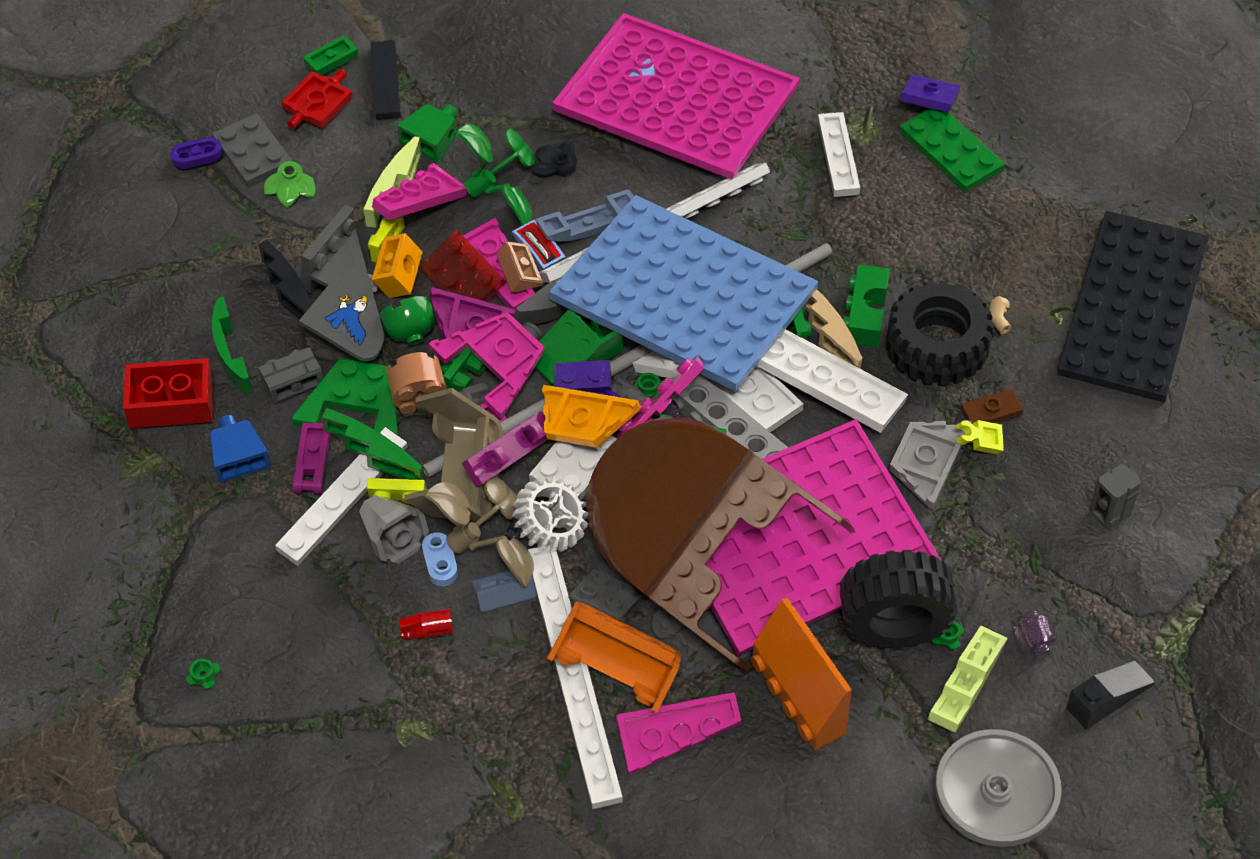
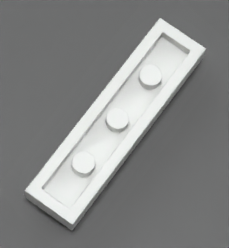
[818,112,860,197]

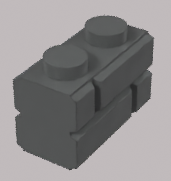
[258,347,323,404]
[1090,464,1141,530]

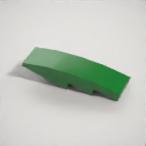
[322,408,422,480]

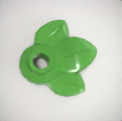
[264,161,316,209]

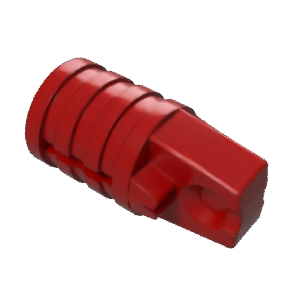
[399,608,453,639]

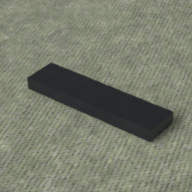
[371,40,401,120]

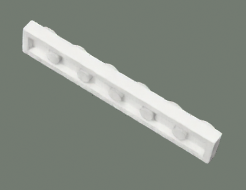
[275,427,407,566]

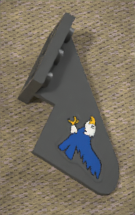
[299,204,384,361]

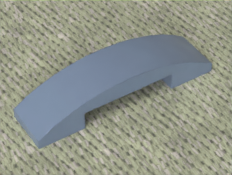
[536,189,634,241]

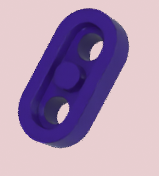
[170,137,223,169]

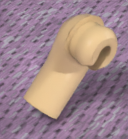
[989,296,1011,335]

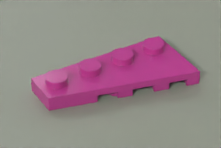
[372,163,467,220]
[616,692,741,776]

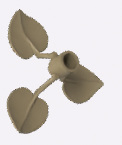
[424,477,534,588]

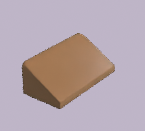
[497,241,543,292]

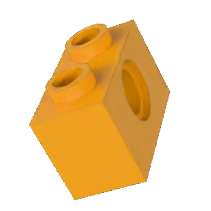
[372,233,422,298]

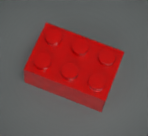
[123,358,213,428]

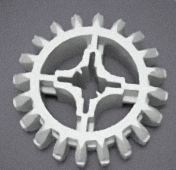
[512,476,588,553]

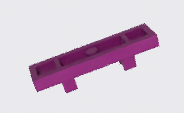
[461,411,548,487]

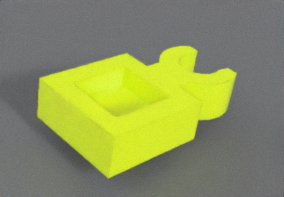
[956,420,1004,454]

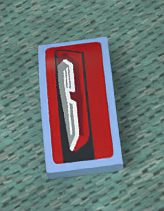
[512,220,565,271]

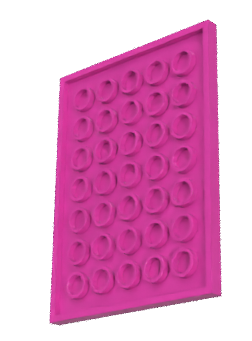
[552,13,800,179]

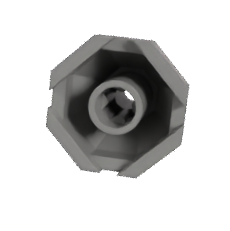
[359,495,429,563]

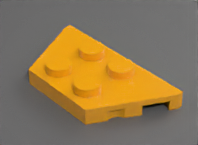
[542,385,641,448]

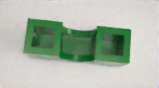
[844,264,890,348]

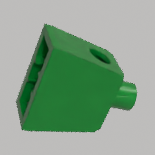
[397,104,458,163]

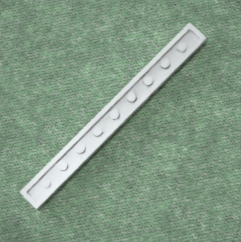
[539,163,770,283]
[528,545,622,809]

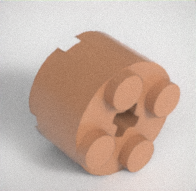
[386,352,447,414]

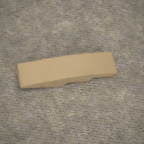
[804,290,862,369]

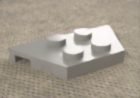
[889,420,972,509]

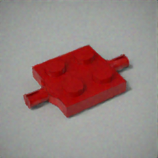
[281,69,353,130]

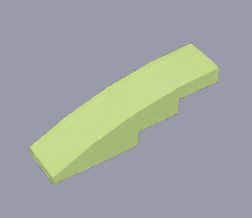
[364,137,422,228]
[928,626,1008,733]

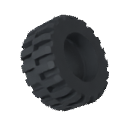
[886,281,994,386]
[839,550,958,649]

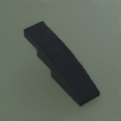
[259,239,311,320]

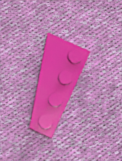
[452,218,535,309]
[617,356,704,439]

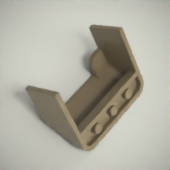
[404,388,503,521]

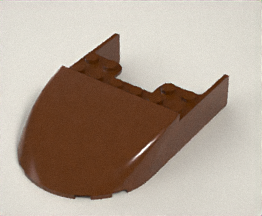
[586,417,855,671]

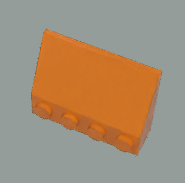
[751,597,852,750]

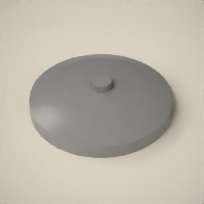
[935,729,1061,847]

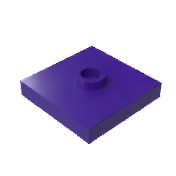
[900,74,960,113]

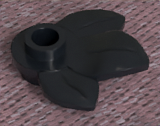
[530,142,577,176]

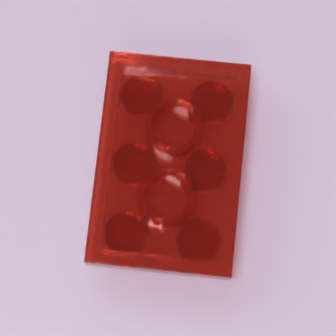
[419,230,507,302]

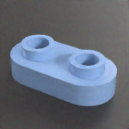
[422,532,458,586]

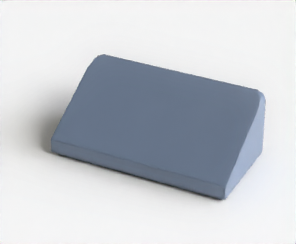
[471,570,536,612]

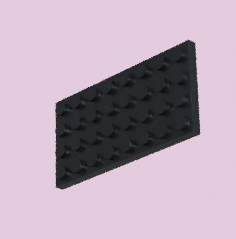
[1057,211,1209,403]

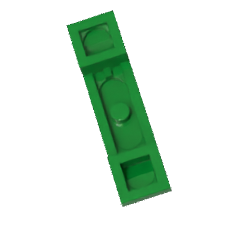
[212,296,253,395]

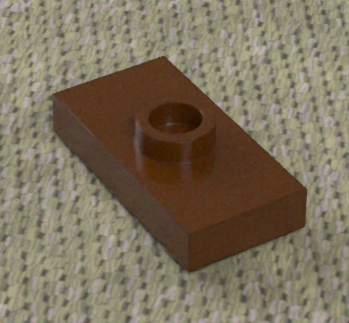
[961,389,1023,424]

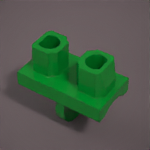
[438,348,486,391]

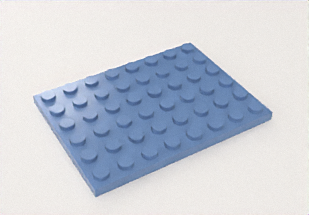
[549,195,819,391]

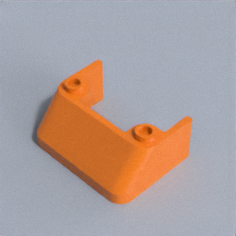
[548,601,682,713]

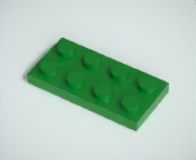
[899,109,1005,193]

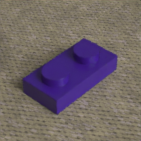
[555,360,612,391]

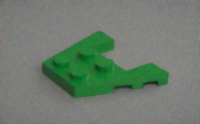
[292,358,398,436]

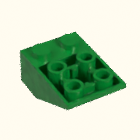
[535,310,623,387]

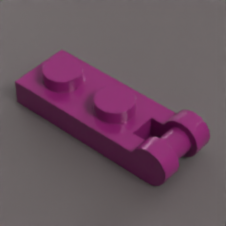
[293,423,331,494]

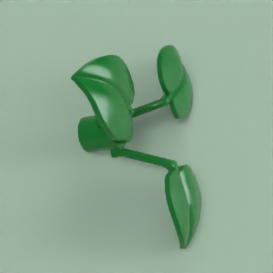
[455,124,535,226]

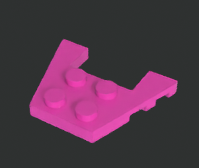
[429,312,544,419]

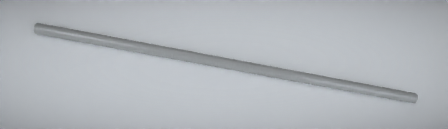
[422,243,833,478]

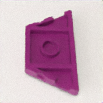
[429,287,515,339]

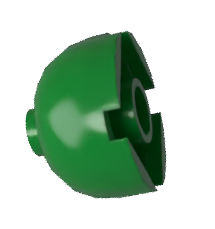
[379,296,435,346]

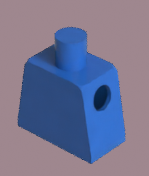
[210,415,271,483]

